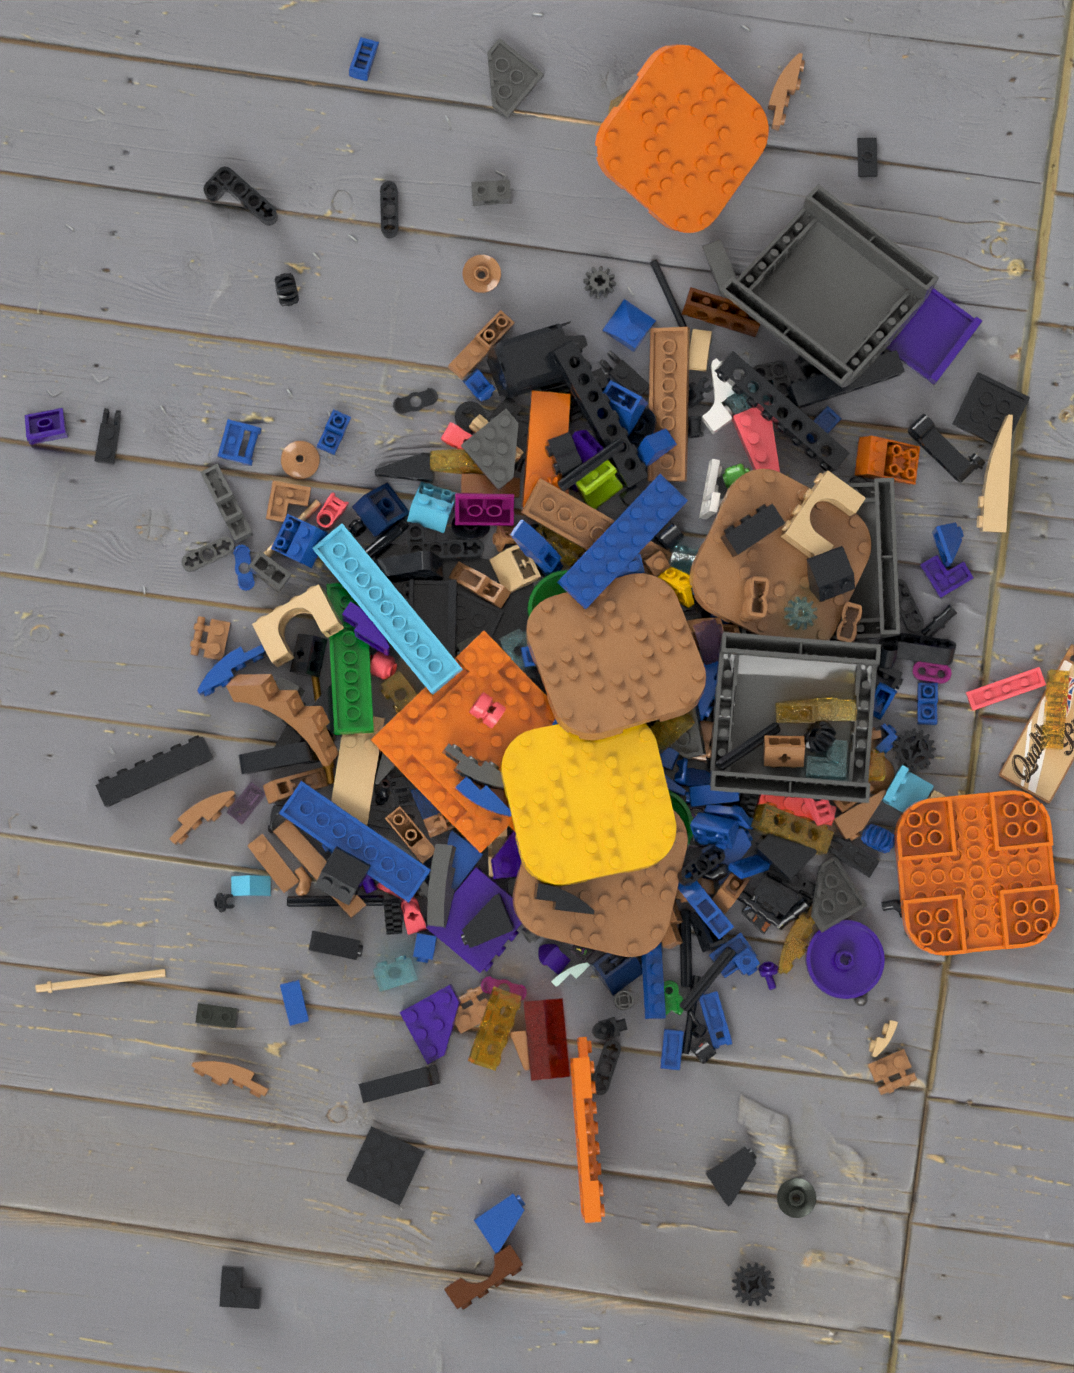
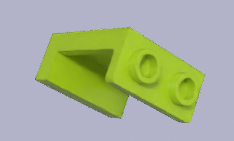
[575,460,623,510]

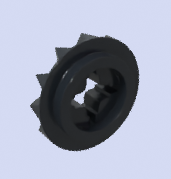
[455,401,486,433]

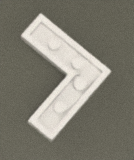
[699,459,722,519]

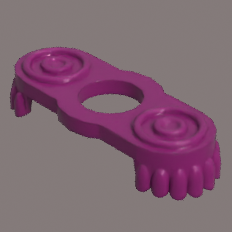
[481,976,527,1002]

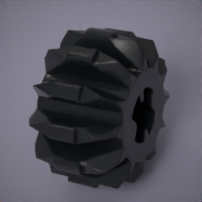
[274,273,299,307]
[804,720,837,755]

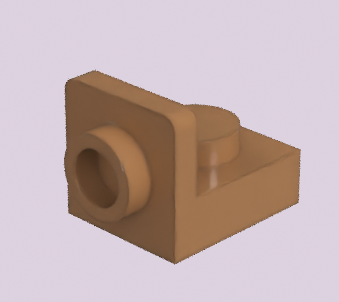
[492,525,517,552]

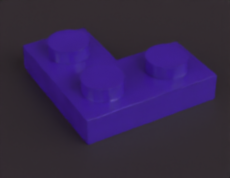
[920,555,974,598]

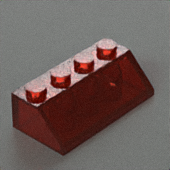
[523,998,570,1081]

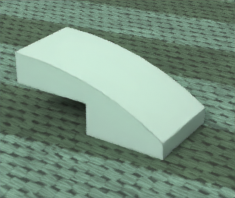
[551,962,590,987]

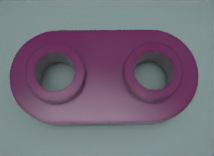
[912,661,952,684]

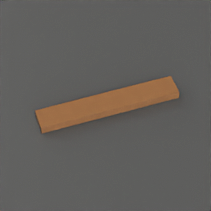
[273,820,366,919]

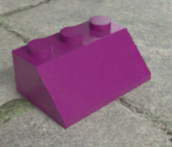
[455,493,514,526]

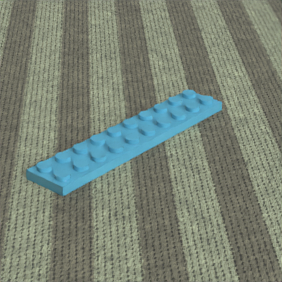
[312,524,463,695]

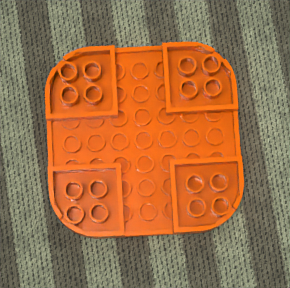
[595,44,769,233]
[894,790,1060,956]

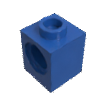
[413,933,437,963]

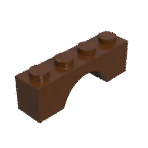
[444,1244,523,1310]

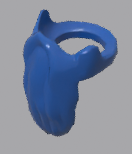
[674,758,710,786]

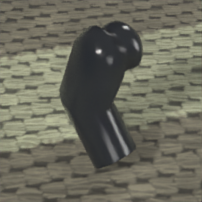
[375,779,390,806]
[881,899,902,918]

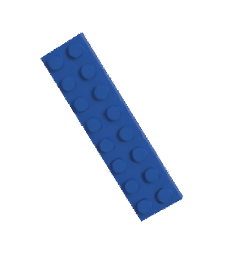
[557,474,688,609]
[279,781,431,903]

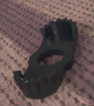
[393,388,438,414]

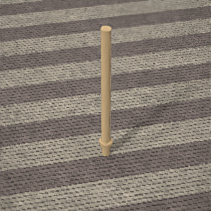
[35,969,166,993]

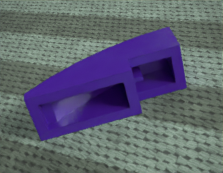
[342,601,390,656]

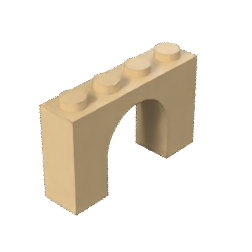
[780,471,865,558]
[252,584,344,667]

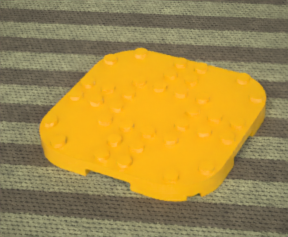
[501,723,676,886]

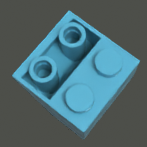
[407,481,455,533]

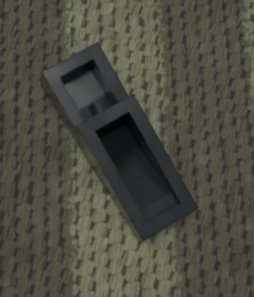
[534,883,595,915]

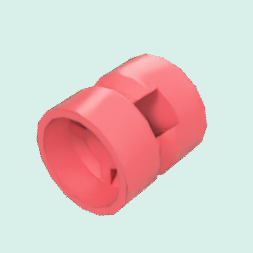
[469,692,506,729]

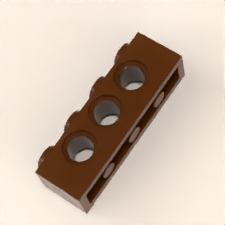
[682,287,760,337]

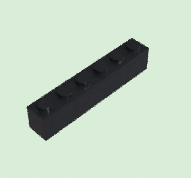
[786,349,905,409]
[95,735,214,808]

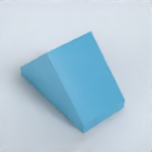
[231,875,271,896]

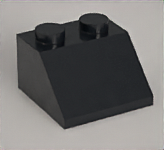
[806,546,855,602]
[314,847,371,905]

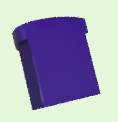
[538,944,571,975]

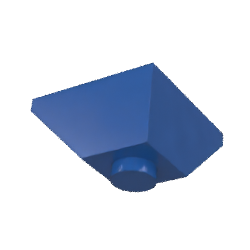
[602,299,656,352]
[932,522,964,568]

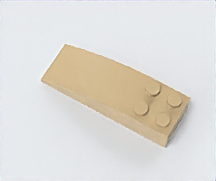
[976,415,1013,533]
[331,716,385,826]

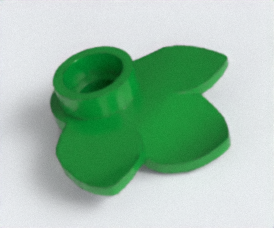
[664,980,684,1015]

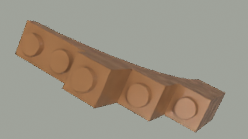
[226,674,339,766]

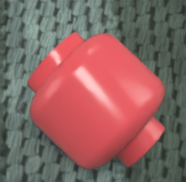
[370,651,397,680]

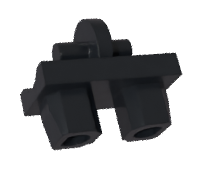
[592,1017,628,1040]

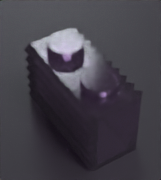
[693,618,724,665]

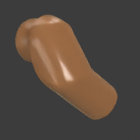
[294,866,312,896]

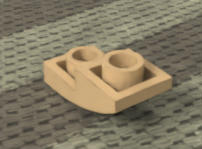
[689,329,712,372]
[869,1020,898,1057]

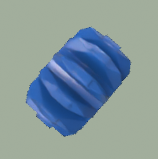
[861,824,895,853]

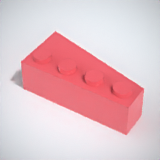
[732,401,780,472]

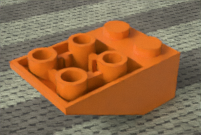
[855,435,920,485]

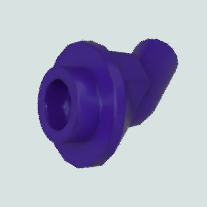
[758,961,778,990]

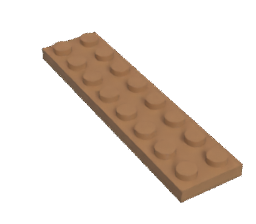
[647,327,690,482]
[521,479,673,577]

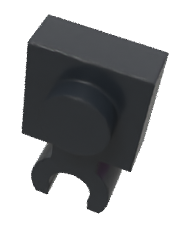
[688,377,714,409]

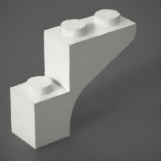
[702,358,736,434]

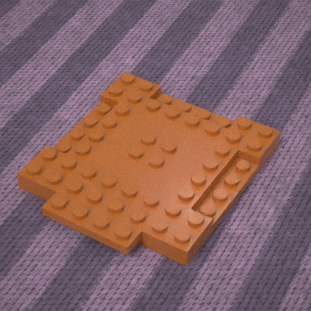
[370,631,555,853]
[570,1037,605,1223]

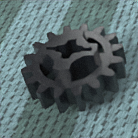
[893,728,936,771]
[732,1262,775,1306]

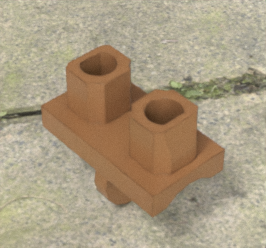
[423,813,455,838]

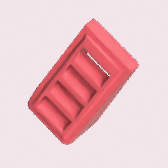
[803,798,835,826]

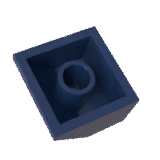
[352,482,409,537]

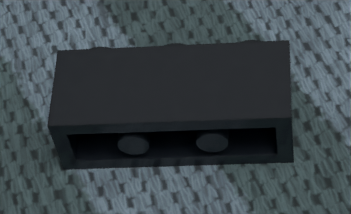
[720,503,785,557]

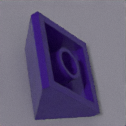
[25,408,68,445]

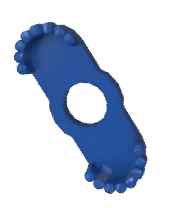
[233,544,255,591]

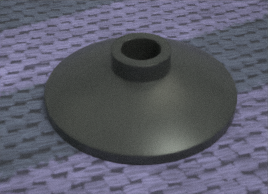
[777,1178,816,1218]

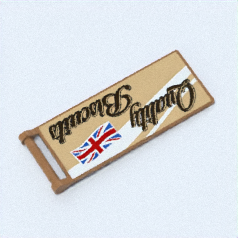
[999,644,1074,804]

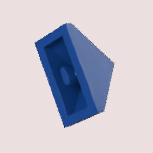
[637,429,677,467]
[873,682,897,720]

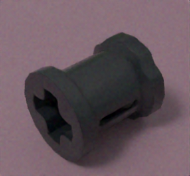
[688,416,704,438]

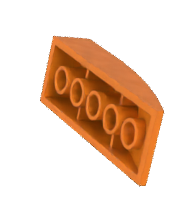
[521,390,571,508]

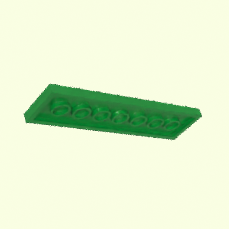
[326,583,374,735]

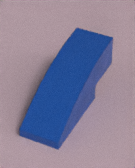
[455,776,511,817]

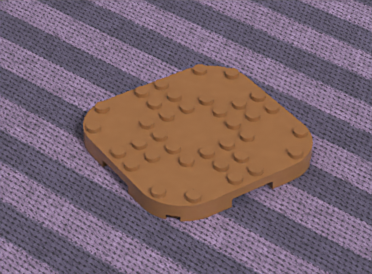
[690,469,871,640]
[526,573,706,740]
[513,810,688,957]

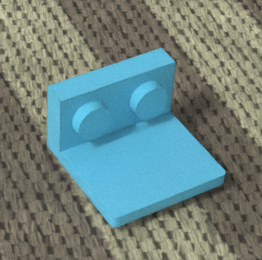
[881,765,934,813]

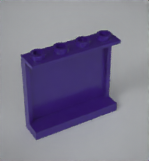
[886,288,982,385]
[426,866,523,973]

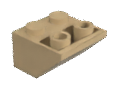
[489,545,541,593]

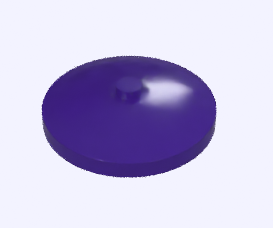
[806,920,885,999]

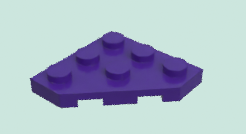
[491,831,521,879]
[399,984,461,1065]

